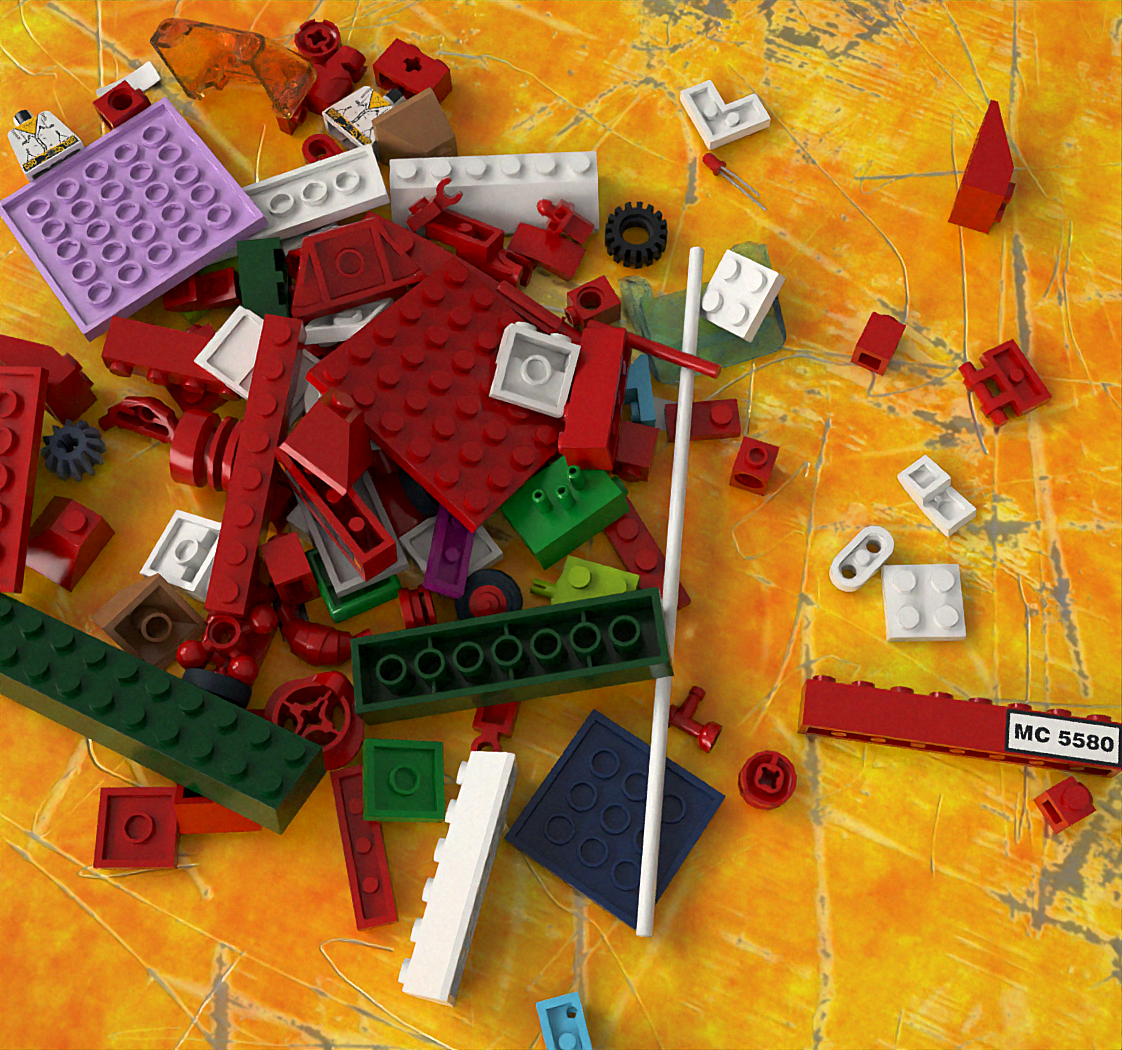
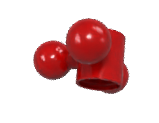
[176,604,278,685]

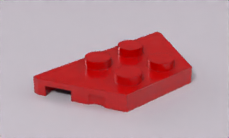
[291,217,427,318]

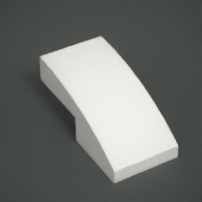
[898,455,976,537]

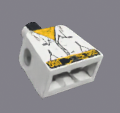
[322,86,406,162]
[7,110,85,182]

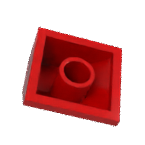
[279,386,374,496]
[26,495,115,592]

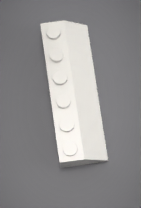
[390,151,599,240]
[398,751,519,1007]

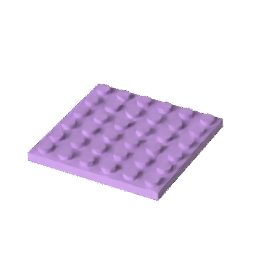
[0,96,269,342]

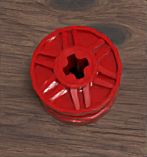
[169,408,243,494]

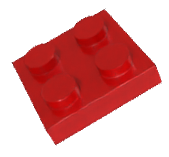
[93,787,180,870]

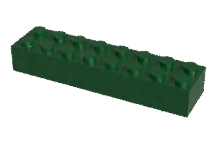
[350,587,674,726]

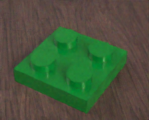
[362,738,445,823]

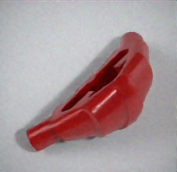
[98,396,178,445]
[276,605,373,667]

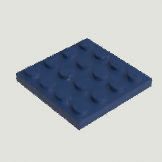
[504,709,726,932]

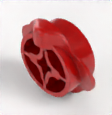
[264,670,364,771]

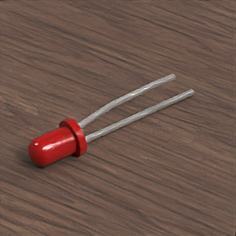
[702,153,767,211]

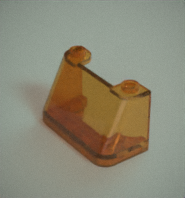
[149,18,317,120]

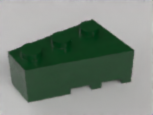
[236,237,293,320]

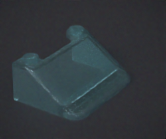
[618,241,786,384]

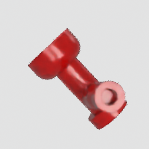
[668,686,723,754]

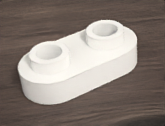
[829,526,894,592]

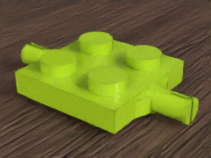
[530,555,641,605]

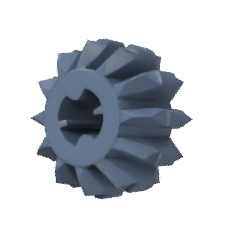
[40,419,107,482]

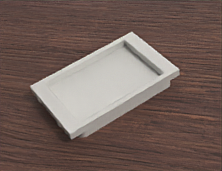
[194,305,321,430]

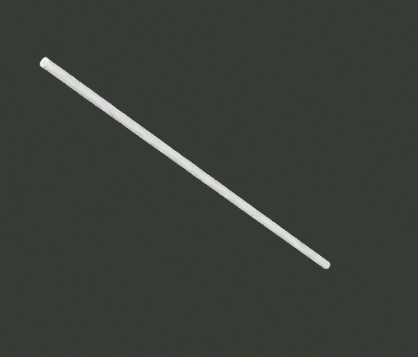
[636,247,704,937]

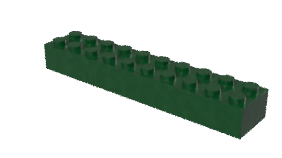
[0,592,326,835]

